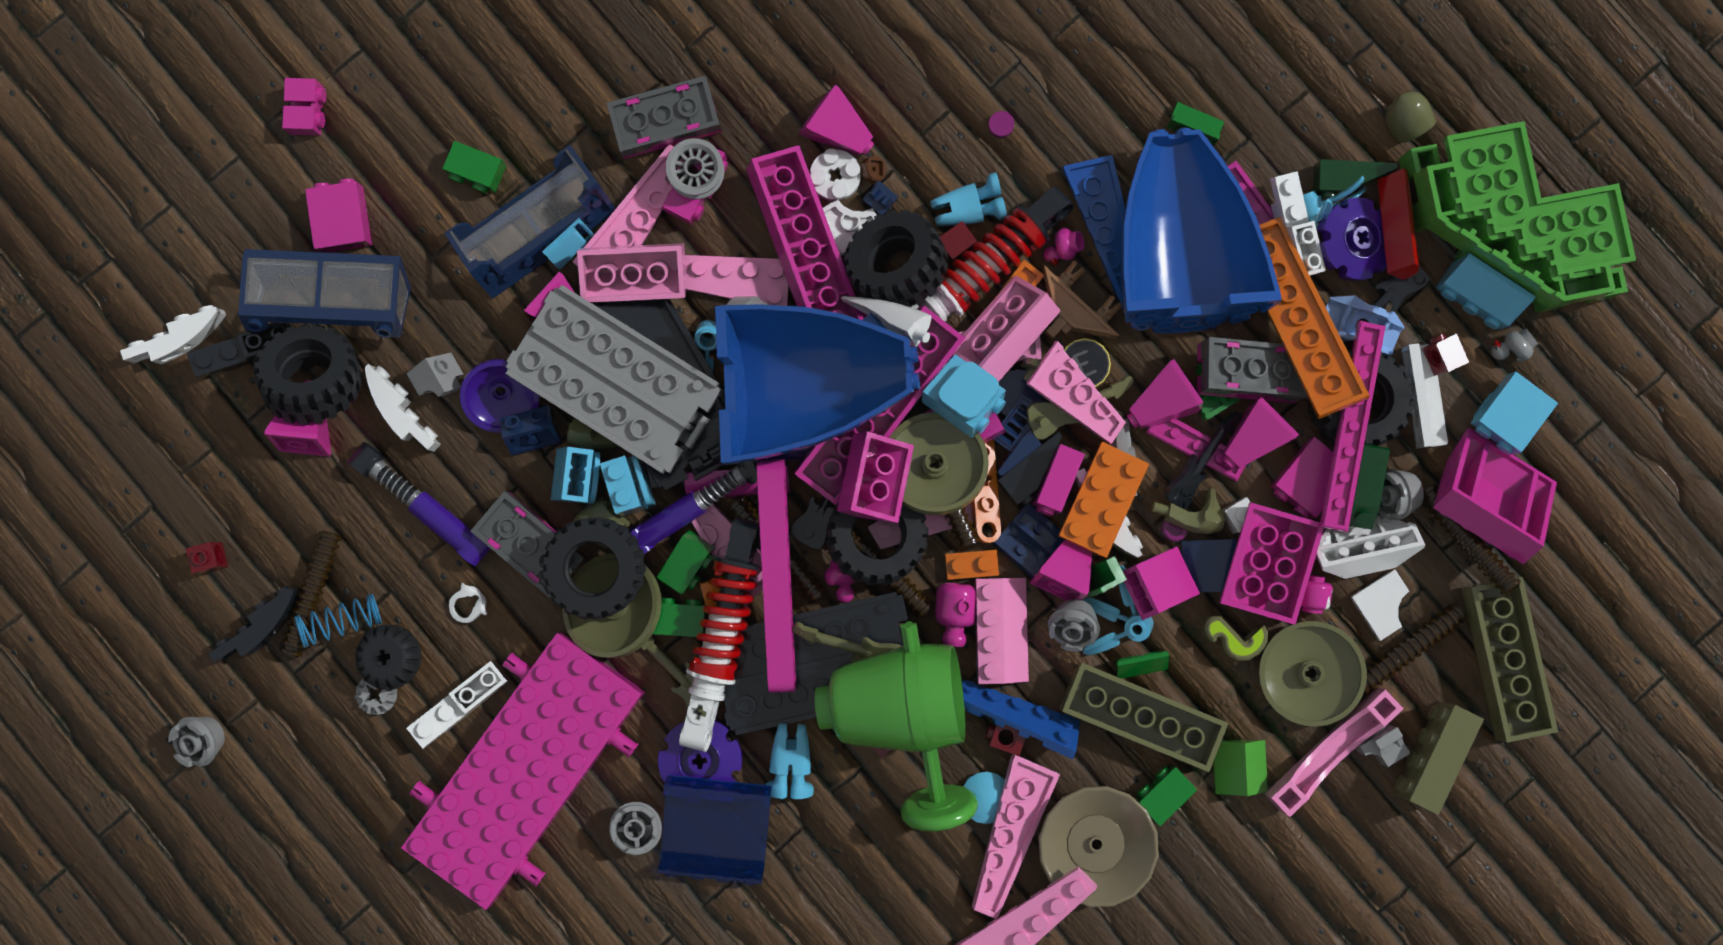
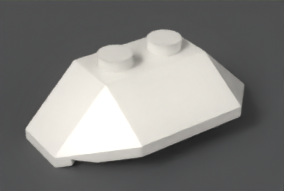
[1316,515,1425,579]

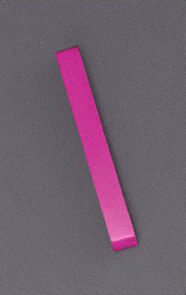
[757,459,796,693]

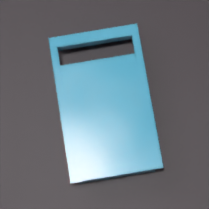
[542,218,594,270]

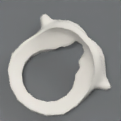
[449,583,487,623]

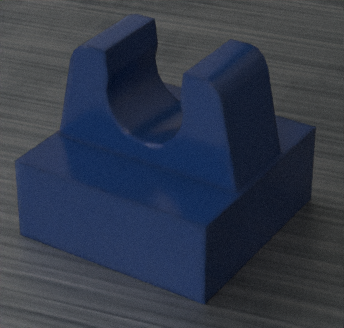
[862,181,898,215]

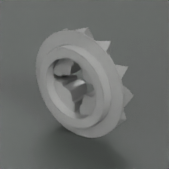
[354,678,397,715]

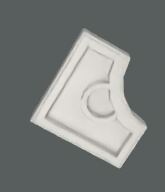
[823,199,876,257]
[1350,569,1409,641]

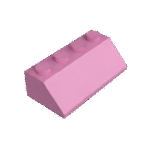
[577,243,686,302]
[952,275,1060,382]
[974,578,1029,684]

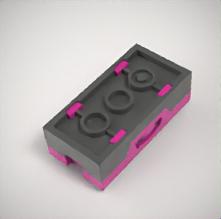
[607,76,722,159]
[1197,337,1307,403]
[471,491,589,598]

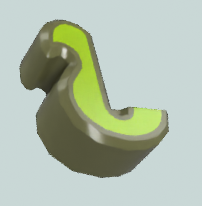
[1201,616,1268,661]

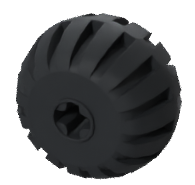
[355,624,422,690]

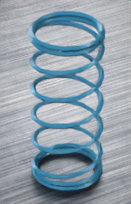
[294,593,382,648]

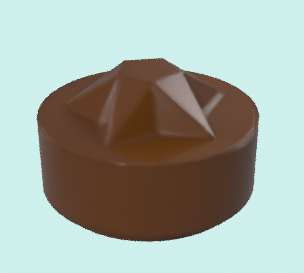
[861,156,887,183]

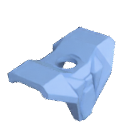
[1326,295,1404,356]

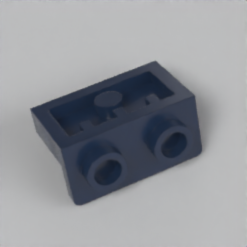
[500,405,561,456]

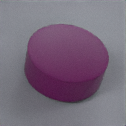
[988,111,1014,138]
[1161,520,1188,541]

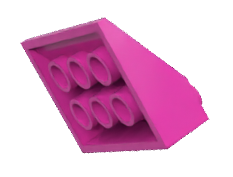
[1219,502,1324,625]

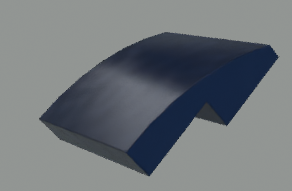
[992,503,1064,578]
[1180,539,1236,592]

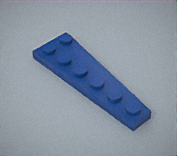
[1062,155,1126,310]
[961,679,1080,759]

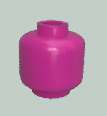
[1301,575,1333,614]

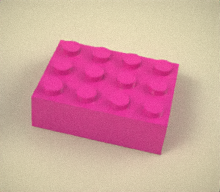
[1433,428,1557,564]

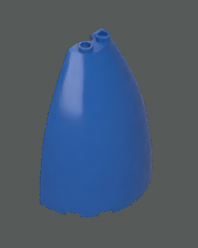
[1121,128,1282,334]
[715,304,920,465]

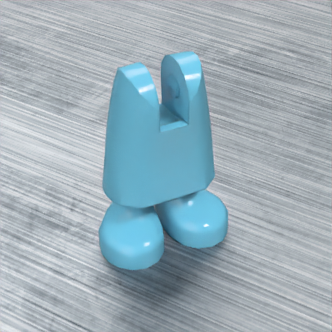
[930,172,1007,227]
[764,723,814,799]

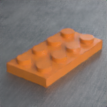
[1058,442,1149,558]

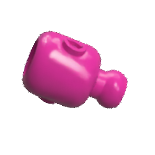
[935,583,976,647]

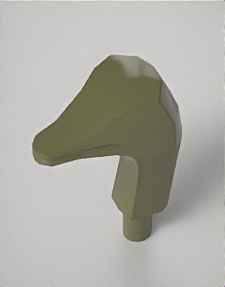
[567,418,620,450]
[1151,488,1225,534]

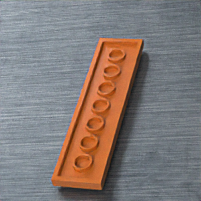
[1259,217,1370,419]

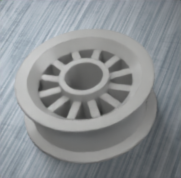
[666,138,724,199]

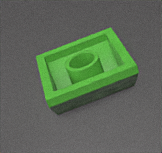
[1213,739,1268,796]

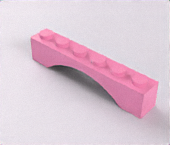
[1264,688,1404,817]

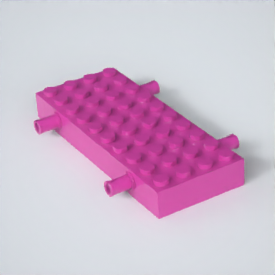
[401,632,645,910]

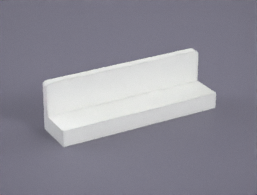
[1401,343,1448,449]

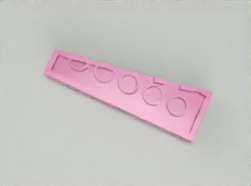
[572,144,685,266]
[685,255,789,306]
[972,754,1060,919]
[955,866,1097,945]

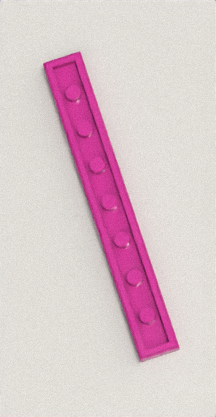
[1320,321,1386,532]

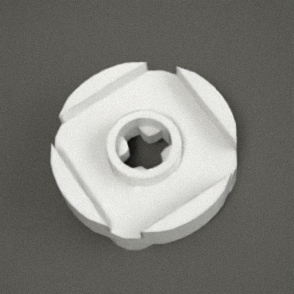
[810,149,860,201]

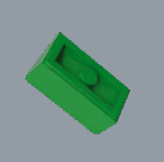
[1114,650,1169,679]

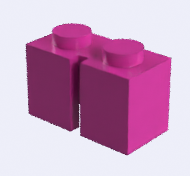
[282,78,326,136]

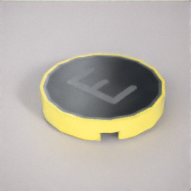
[1064,338,1111,388]

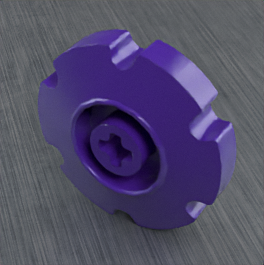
[1317,197,1387,281]
[658,720,742,803]

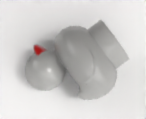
[1491,328,1539,362]

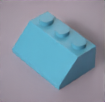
[1436,253,1536,330]

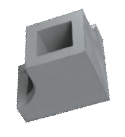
[407,353,463,397]
[1355,725,1410,767]

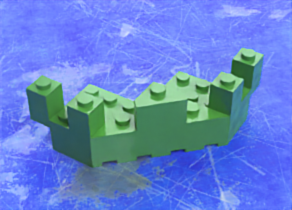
[1398,121,1636,313]

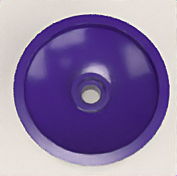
[460,359,539,433]

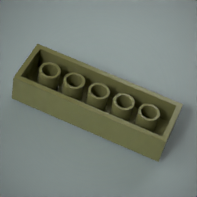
[1461,577,1558,743]
[1059,661,1228,772]

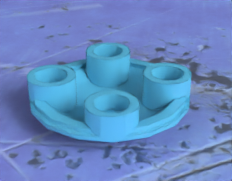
[963,772,1005,824]

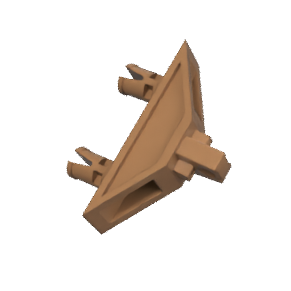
[1042,261,1122,340]

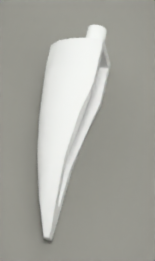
[841,296,932,347]

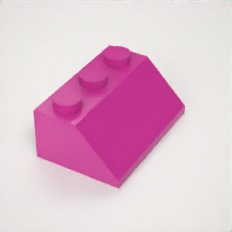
[837,431,914,523]

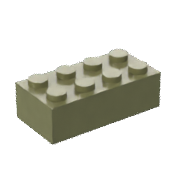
[1394,701,1484,815]

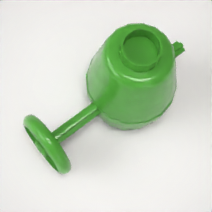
[815,621,978,831]

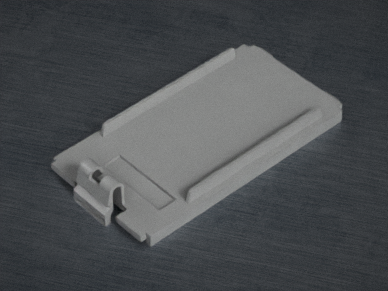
[505,285,722,474]

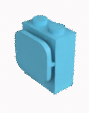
[922,354,1006,438]
[1470,372,1558,455]
[551,447,600,504]
[600,455,655,516]

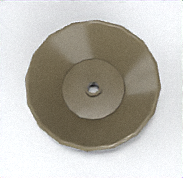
[1039,786,1159,907]

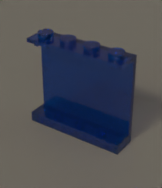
[657,775,772,885]

